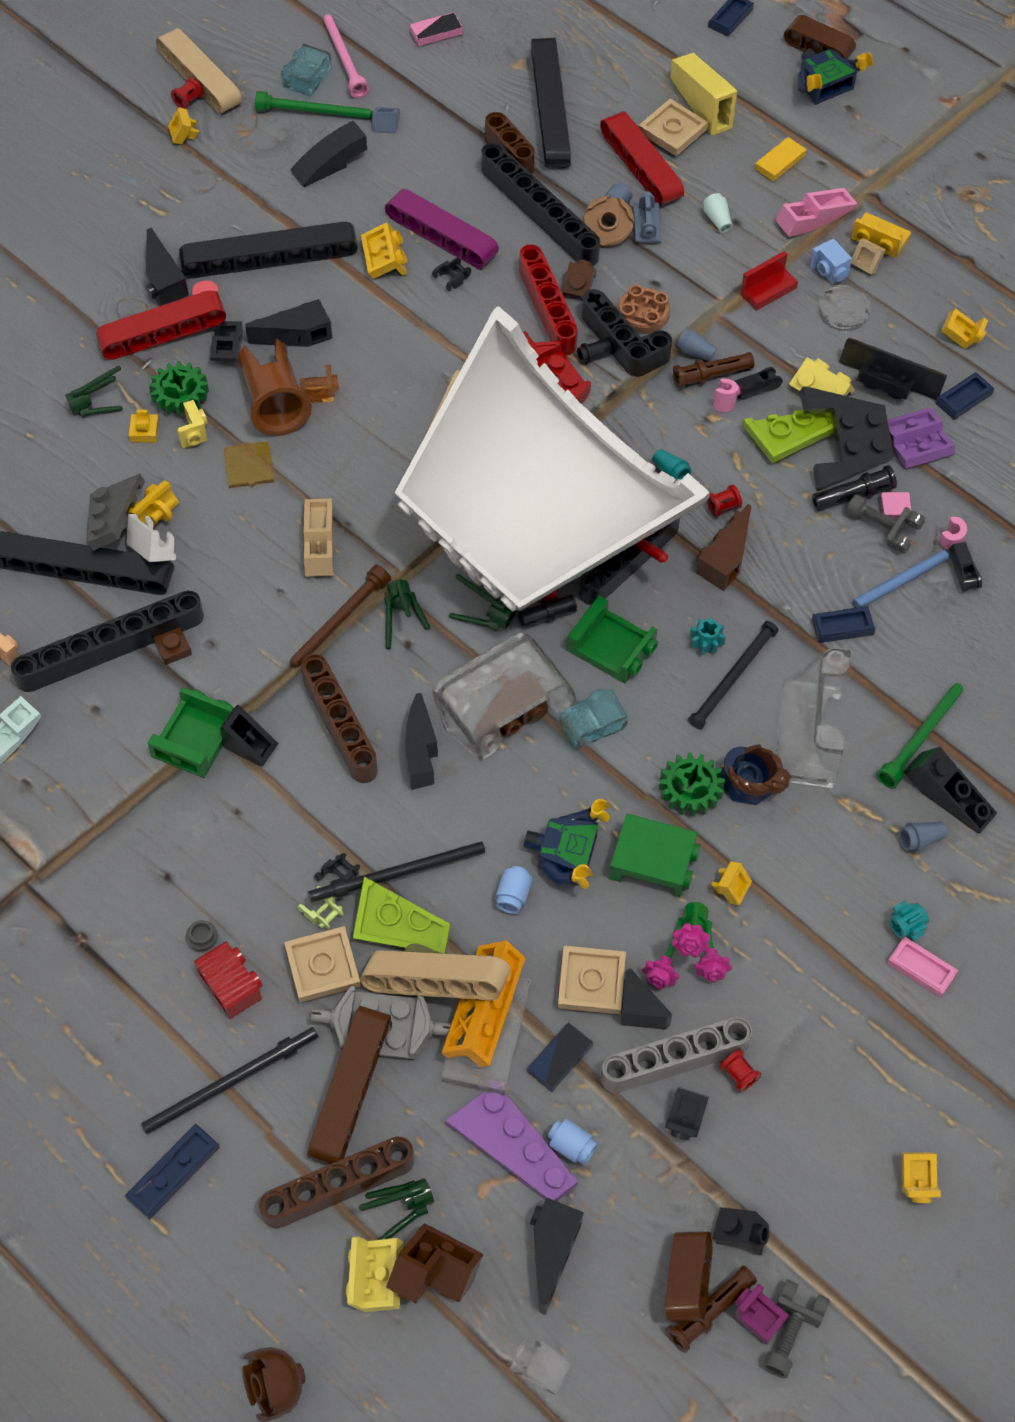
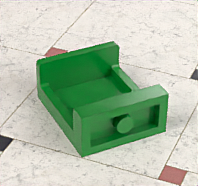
[567,596,658,684]
[148,687,233,778]
[609,813,701,897]

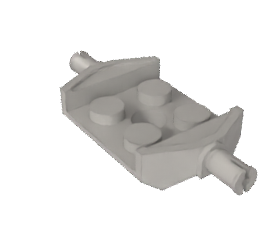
[311,986,452,1059]

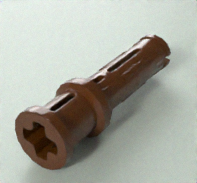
[673,352,755,389]
[665,1266,757,1353]

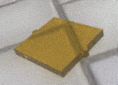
[224,441,274,488]

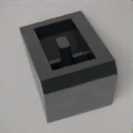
[220,705,279,766]
[621,968,672,1030]

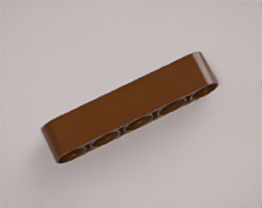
[301,654,378,783]
[307,1006,391,1165]
[259,1136,414,1229]

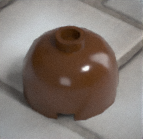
[242,1347,305,1422]

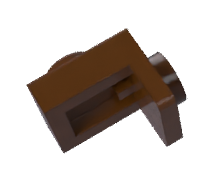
[562,259,597,298]

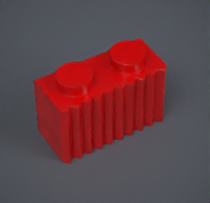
[194,941,263,1019]

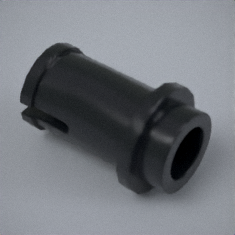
[577,338,612,364]

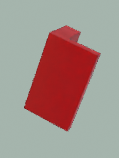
[740,251,798,311]

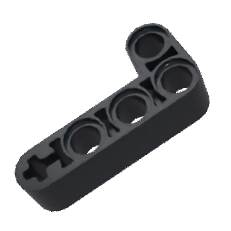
[582,289,672,377]

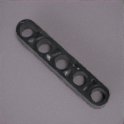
[580,518,680,605]

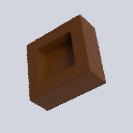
[153,627,192,665]

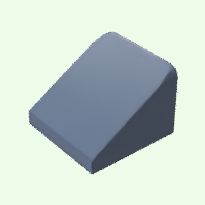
[372,107,400,133]

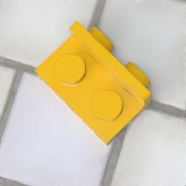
[851,212,911,258]
[361,222,408,279]

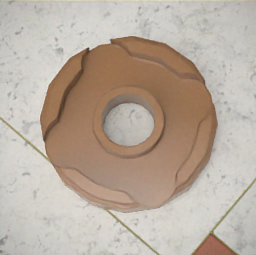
[583,196,634,247]

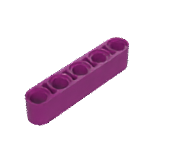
[384,188,499,269]

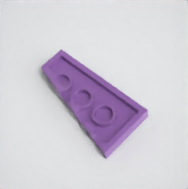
[445,1082,578,1201]

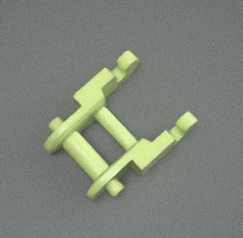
[297,886,344,930]

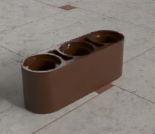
[783,15,856,59]
[485,112,535,174]
[665,1231,713,1322]

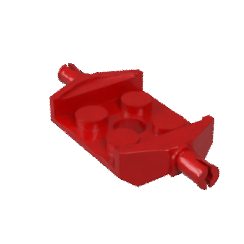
[523,332,591,403]

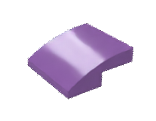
[888,407,955,469]

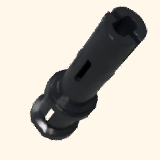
[812,465,897,511]

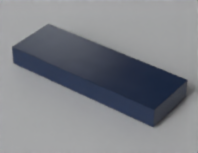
[125,1123,220,1220]

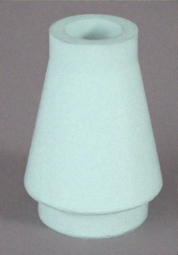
[703,193,733,233]

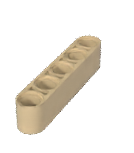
[156,28,242,114]
[360,950,511,1000]

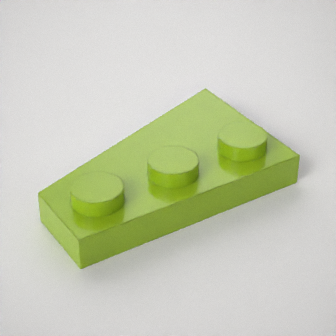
[742,409,835,463]
[353,877,451,954]

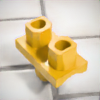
[127,480,180,526]

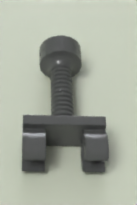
[846,494,925,553]
[762,1279,830,1378]

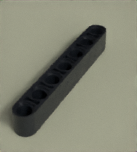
[531,37,571,168]
[481,143,600,266]
[179,222,358,278]
[0,531,175,595]
[11,590,204,692]

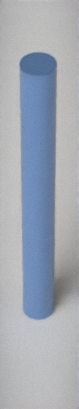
[853,549,949,608]

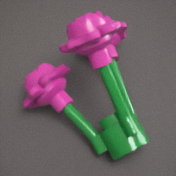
[642,902,732,989]

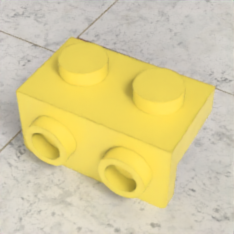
[789,357,855,396]
[346,1236,404,1313]

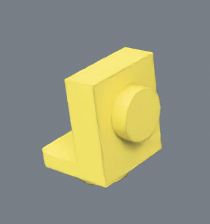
[177,400,208,448]

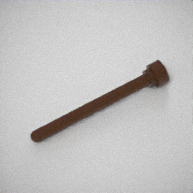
[290,564,391,667]

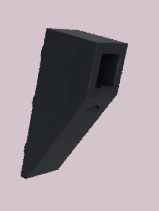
[245,299,333,347]
[904,747,997,833]

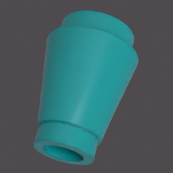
[652,449,692,483]

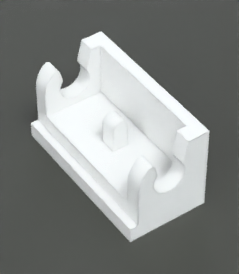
[126,514,176,562]

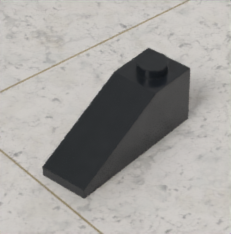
[145,227,189,306]
[530,1197,584,1315]

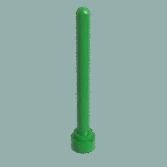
[255,91,373,119]
[876,683,963,789]

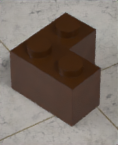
[386,1223,484,1304]

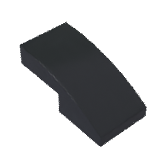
[210,321,243,361]

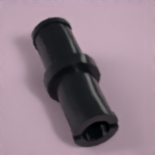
[518,594,577,628]

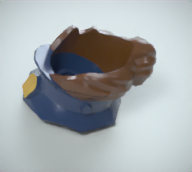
[720,744,790,805]

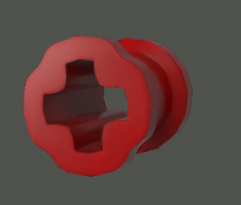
[171,77,204,109]
[706,484,743,517]
[719,1049,762,1093]

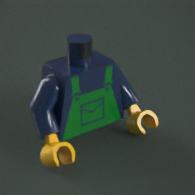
[798,48,874,105]
[524,799,611,889]

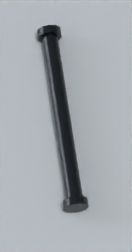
[688,621,779,730]

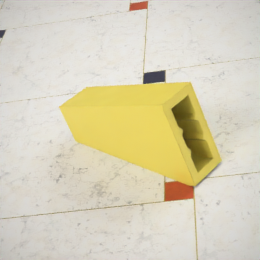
[670,53,737,136]

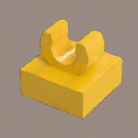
[168,107,199,145]
[128,410,159,443]
[711,861,752,906]

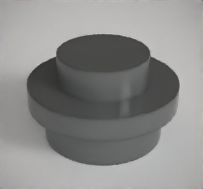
[186,920,218,951]

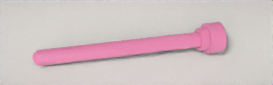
[323,14,369,98]

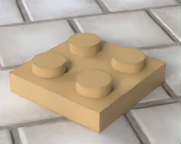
[639,99,708,156]
[284,926,361,1003]
[558,946,626,1015]

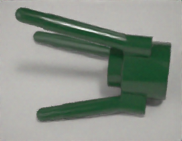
[65,366,123,418]
[449,574,516,631]
[384,579,430,650]
[359,1178,434,1240]

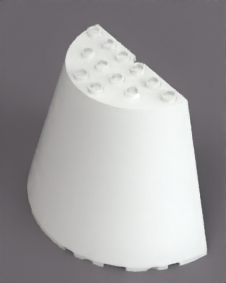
[395,306,710,612]

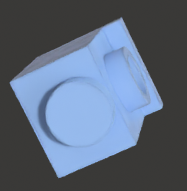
[809,238,852,284]

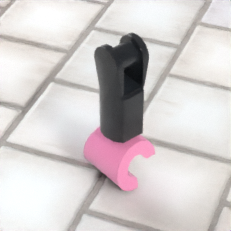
[713,367,783,412]
[939,517,982,592]

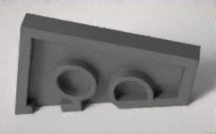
[87,474,145,550]

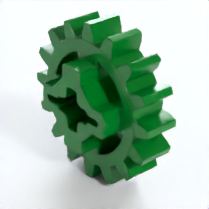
[149,361,209,415]
[659,752,725,817]

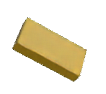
[755,137,807,182]

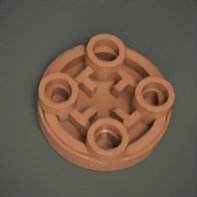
[618,284,670,333]

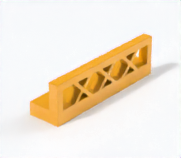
[442,940,525,1067]

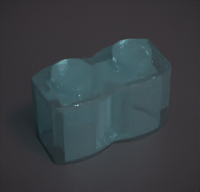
[281,44,332,96]
[559,689,628,749]

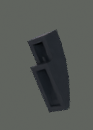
[291,121,367,188]
[405,692,438,790]

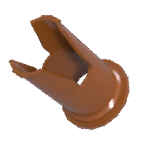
[238,339,312,436]

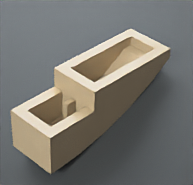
[303,498,334,577]

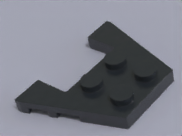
[800,387,894,491]

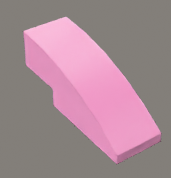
[775,188,858,237]

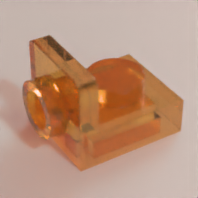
[300,365,339,403]

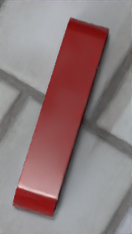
[600,111,684,206]
[519,244,578,356]
[96,290,226,360]

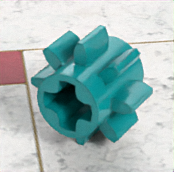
[690,618,726,654]
[889,900,929,941]

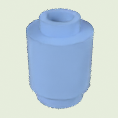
[495,866,533,914]
[548,1119,598,1166]

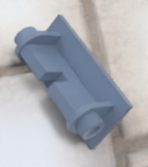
[634,192,661,242]

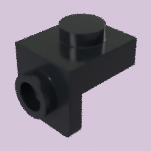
[665,1087,709,1140]
[712,1207,769,1255]

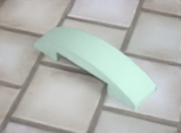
[0,696,41,764]

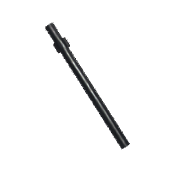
[308,841,485,903]
[141,1027,319,1134]

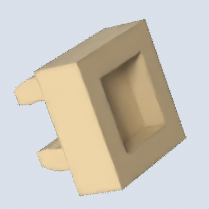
[851,238,886,275]

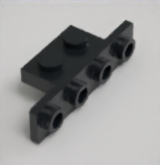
[840,337,947,400]

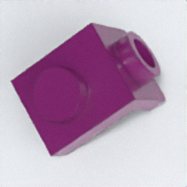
[735,1284,789,1345]

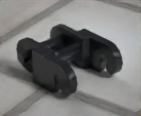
[432,258,472,291]
[314,853,360,881]

